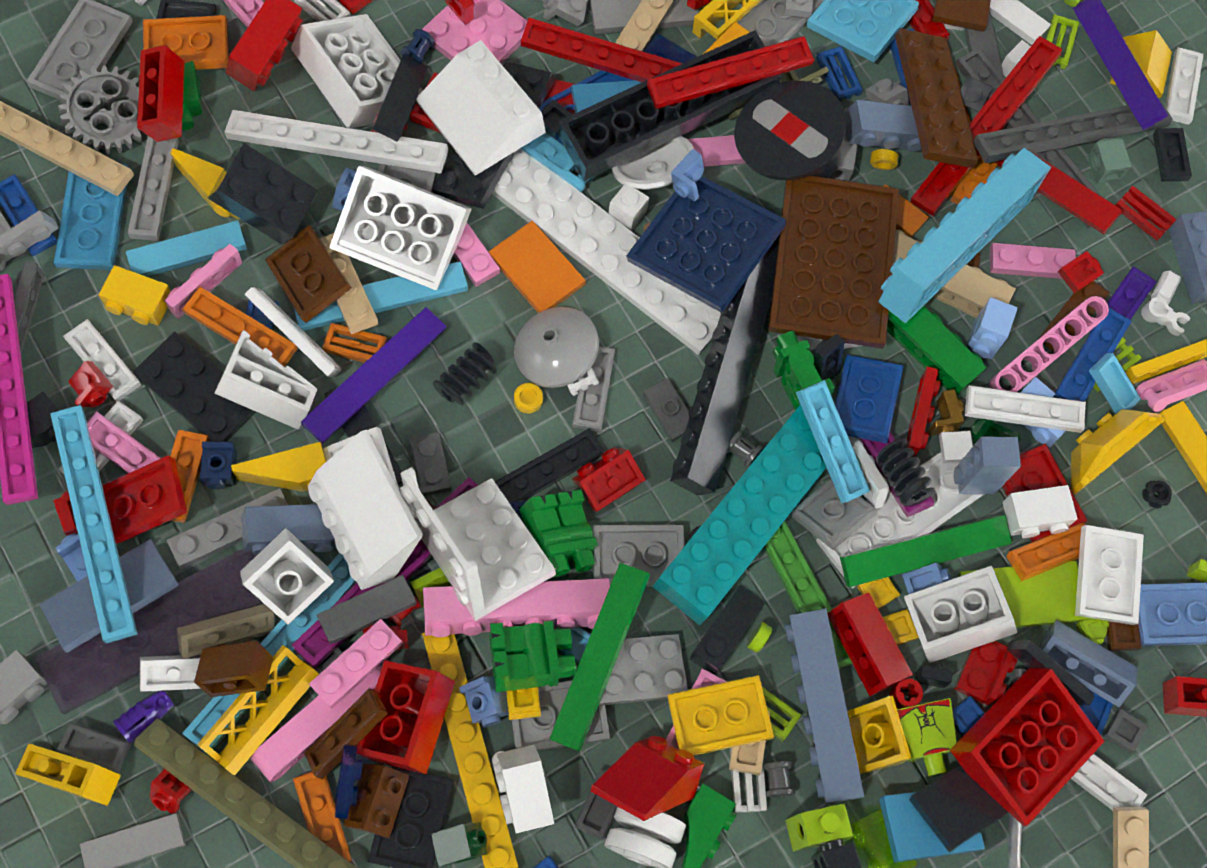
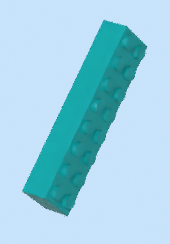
[652,404,826,626]

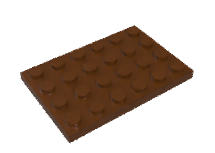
[768,176,899,349]

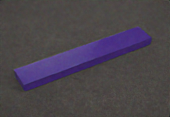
[1072,0,1168,130]
[301,307,447,444]

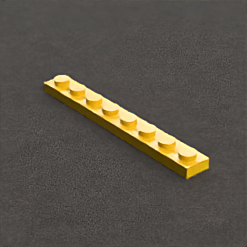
[422,633,519,868]

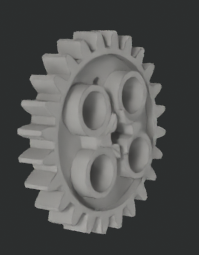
[58,65,145,154]

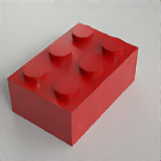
[226,0,303,91]
[354,660,455,774]

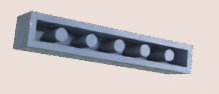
[785,609,864,804]

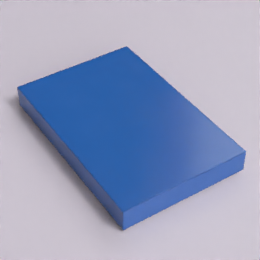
[835,355,904,444]

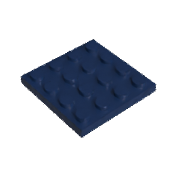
[626,176,786,313]

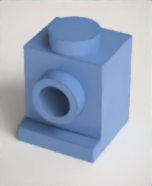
[459,677,508,727]

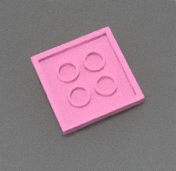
[422,0,527,64]

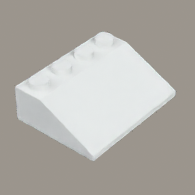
[291,14,423,129]
[416,40,546,175]
[329,166,472,290]
[308,430,423,590]

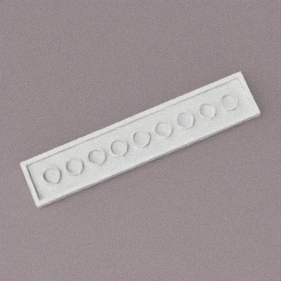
[492,149,721,355]

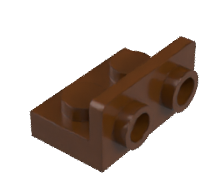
[343,763,409,838]

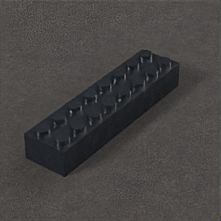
[558,30,782,181]

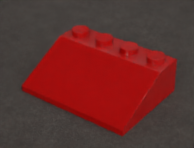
[950,668,1105,826]

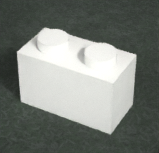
[1002,485,1077,538]

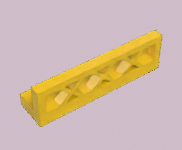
[692,0,761,39]
[197,645,319,776]

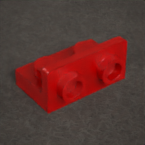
[572,447,646,512]
[954,641,1018,706]

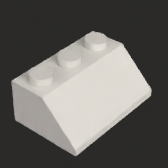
[904,566,1017,663]

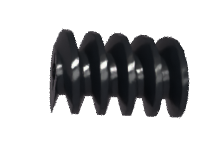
[433,342,497,406]
[876,438,935,507]

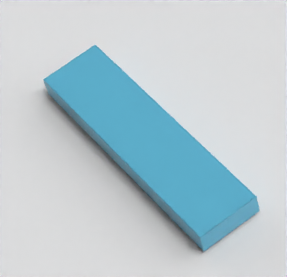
[126,220,247,277]
[796,380,870,503]

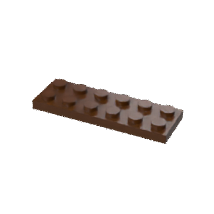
[895,28,978,168]

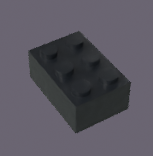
[208,143,318,244]

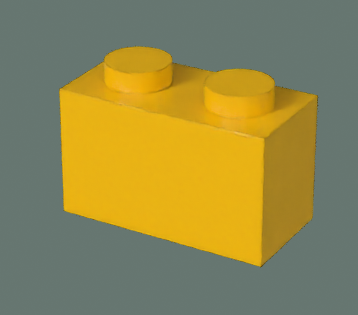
[98,265,171,326]

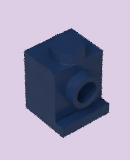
[200,442,238,490]

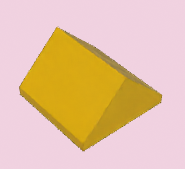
[1110,30,1172,98]
[847,696,911,774]

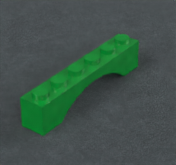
[682,784,737,868]

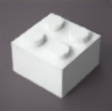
[240,528,334,625]
[493,745,554,833]

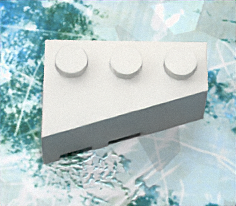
[215,330,317,429]

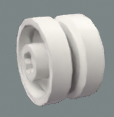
[604,807,686,868]

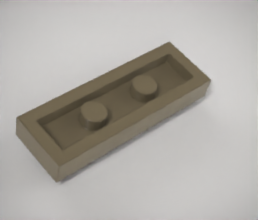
[177,604,274,659]

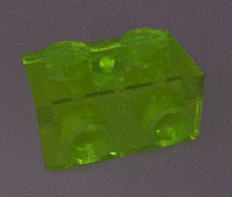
[851,809,918,868]

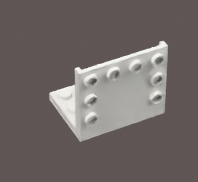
[400,467,556,621]

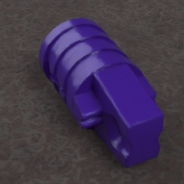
[113,690,174,744]

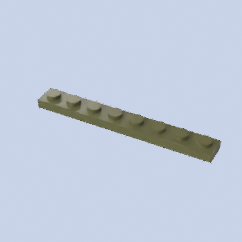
[134,718,357,868]

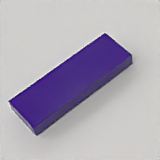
[1090,266,1157,332]

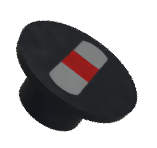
[734,81,846,181]

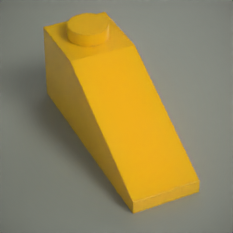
[170,148,239,219]
[231,442,326,492]
[15,744,121,806]

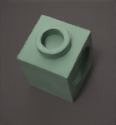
[1088,138,1132,184]

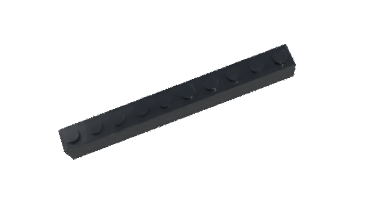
[670,236,779,496]

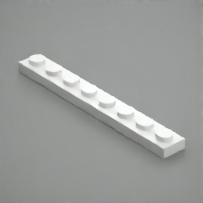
[224,110,448,173]

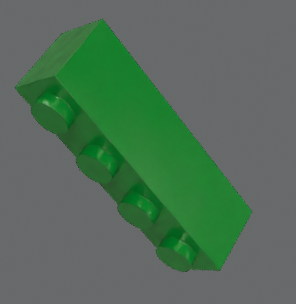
[887,306,987,397]

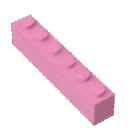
[423,578,610,638]

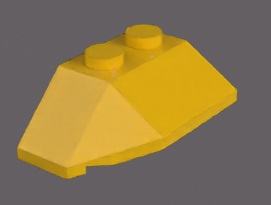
[1071,409,1167,495]

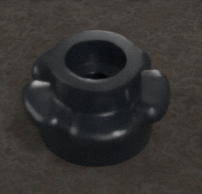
[1142,480,1172,509]

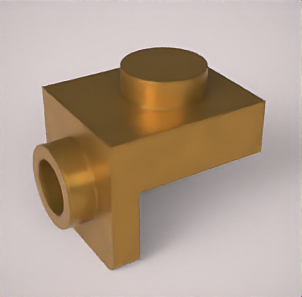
[928,389,964,436]

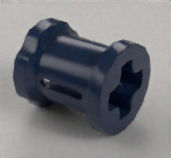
[401,29,436,63]

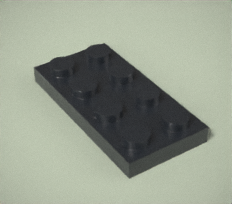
[132,331,256,442]

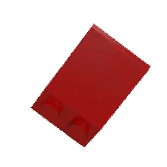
[591,736,704,821]

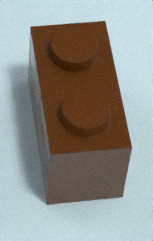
[194,640,273,697]

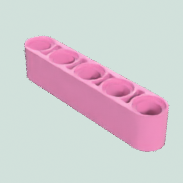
[989,296,1109,392]
[250,665,382,783]

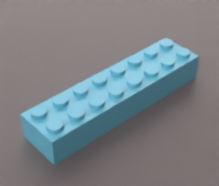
[878,148,1051,323]

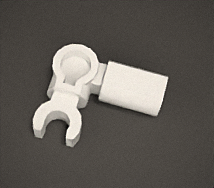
[1141,271,1190,336]

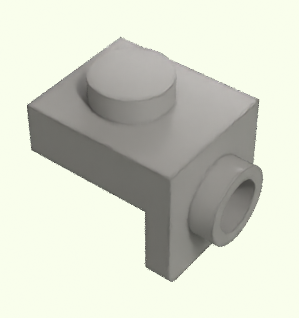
[543,0,588,26]
[866,78,909,106]

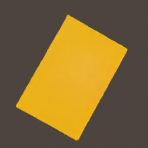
[667,675,774,756]

